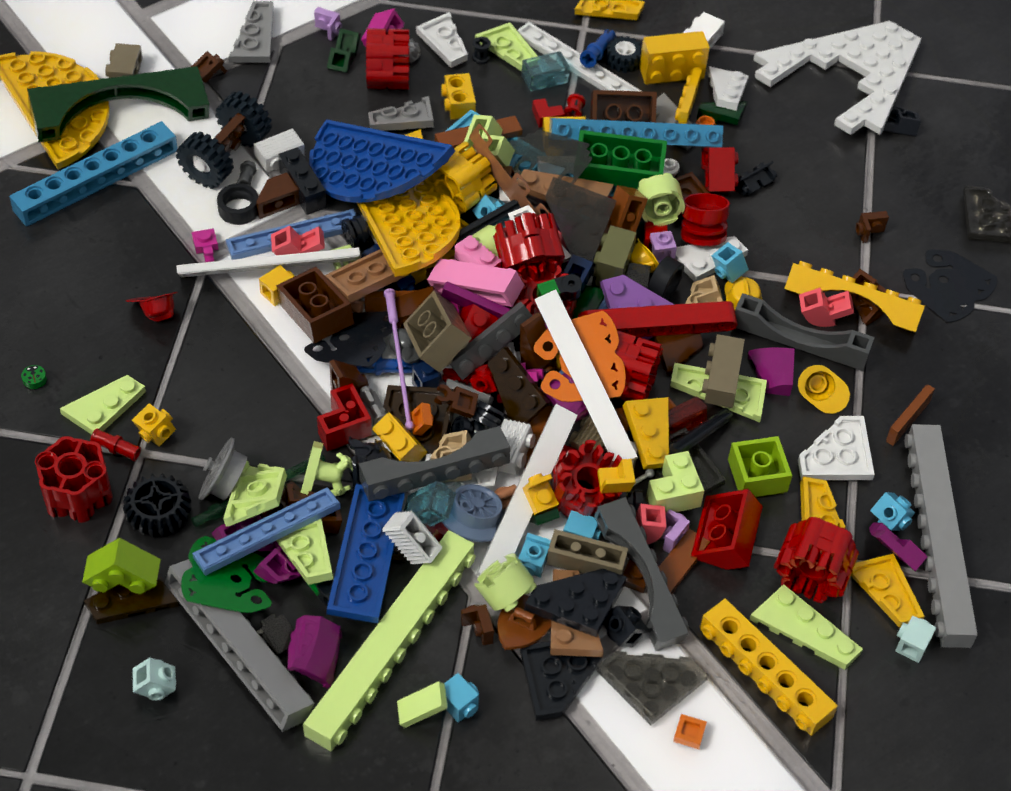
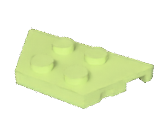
[223,461,287,527]

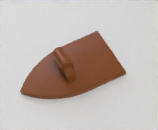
[497,594,551,650]

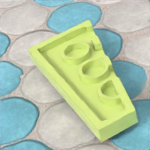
[670,363,767,422]
[749,584,863,670]

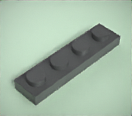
[450,302,532,380]

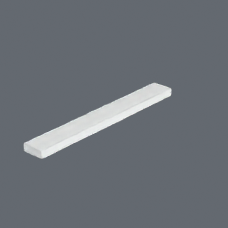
[517,22,641,91]
[176,247,360,278]
[534,290,638,461]
[476,404,578,576]

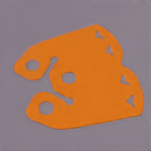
[534,310,626,402]

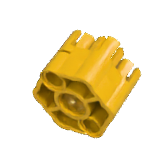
[424,142,498,215]

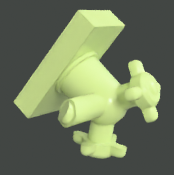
[301,441,353,496]

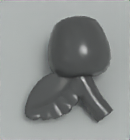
[389,328,421,364]

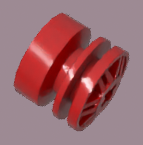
[681,193,730,246]

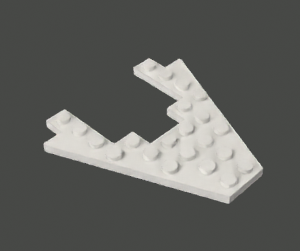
[754,21,921,135]

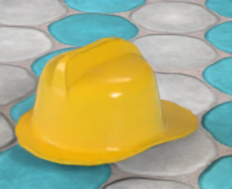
[628,239,659,275]
[725,276,762,309]
[798,365,850,414]

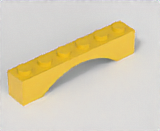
[784,261,925,333]

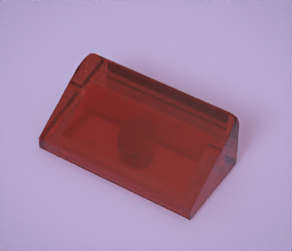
[668,397,707,442]

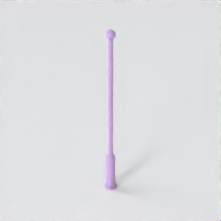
[384,288,414,430]

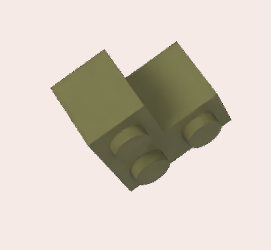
[593,225,637,287]

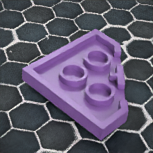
[600,275,674,340]

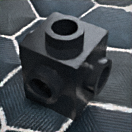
[603,606,649,647]

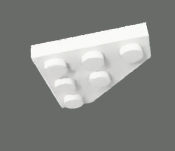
[798,416,875,480]

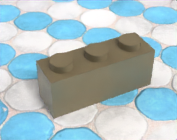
[701,334,745,408]
[547,529,628,575]

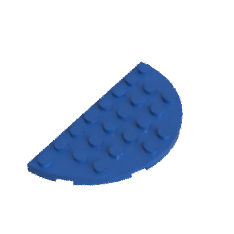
[309,119,455,203]

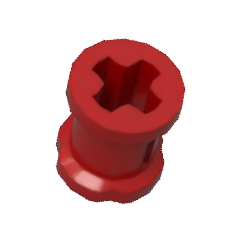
[564,93,586,117]

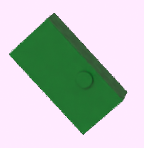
[574,130,667,189]

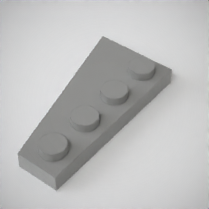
[229,1,274,63]

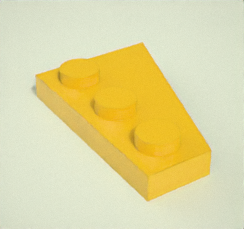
[574,0,645,20]
[622,397,669,469]
[800,477,846,529]
[851,554,925,628]

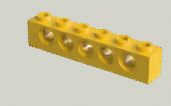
[700,599,838,736]

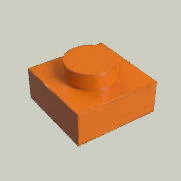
[410,402,433,436]
[673,714,707,749]

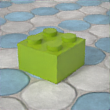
[728,436,792,497]

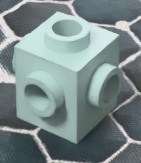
[133,658,176,701]

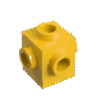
[132,403,176,446]

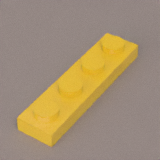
[674,68,702,124]

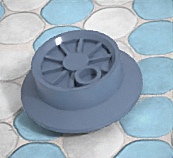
[439,484,504,542]

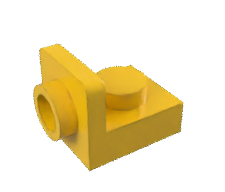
[522,473,559,515]

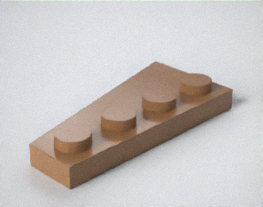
[517,169,614,220]
[550,569,603,657]

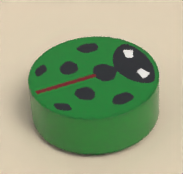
[21,365,47,389]

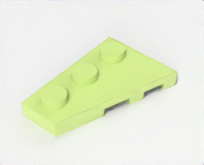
[475,22,541,72]
[60,375,146,435]
[276,519,334,585]

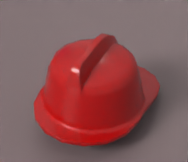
[126,292,178,321]

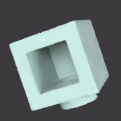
[895,616,936,663]

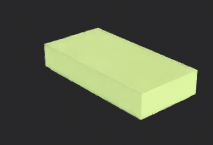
[397,681,448,728]

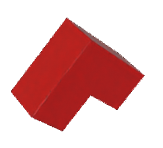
[532,98,565,128]

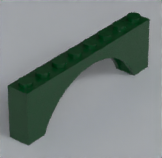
[27,66,210,143]

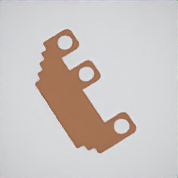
[469,124,549,215]

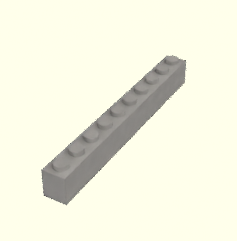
[904,424,978,648]

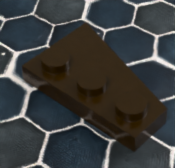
[488,347,551,424]
[84,572,179,625]

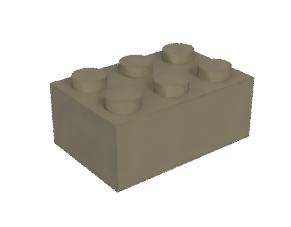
[403,290,472,372]

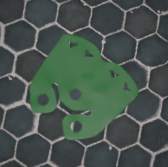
[181,536,272,613]

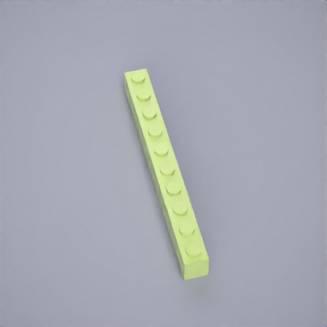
[303,530,476,751]

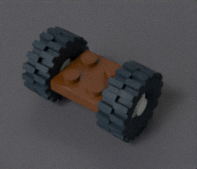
[176,91,272,189]

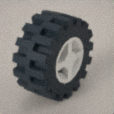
[606,36,642,73]

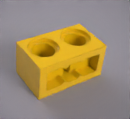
[441,73,476,119]

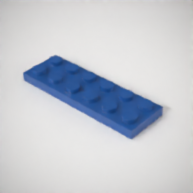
[327,484,405,623]

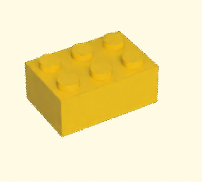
[639,31,709,85]

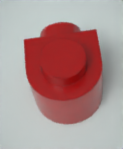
[469,364,498,394]

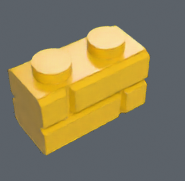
[372,412,428,462]

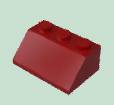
[691,489,763,570]

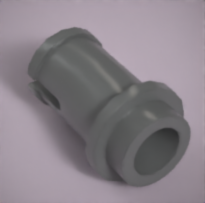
[237,160,257,186]

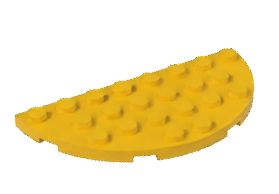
[0,51,110,169]
[357,182,461,277]

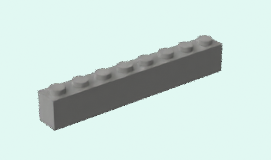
[164,559,314,732]

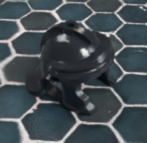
[348,437,396,492]

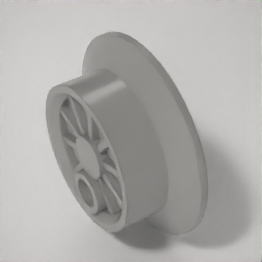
[198,437,247,501]

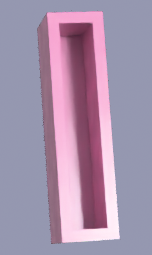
[427,258,524,307]

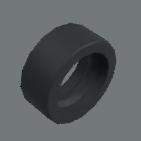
[217,183,259,225]
[648,256,684,300]

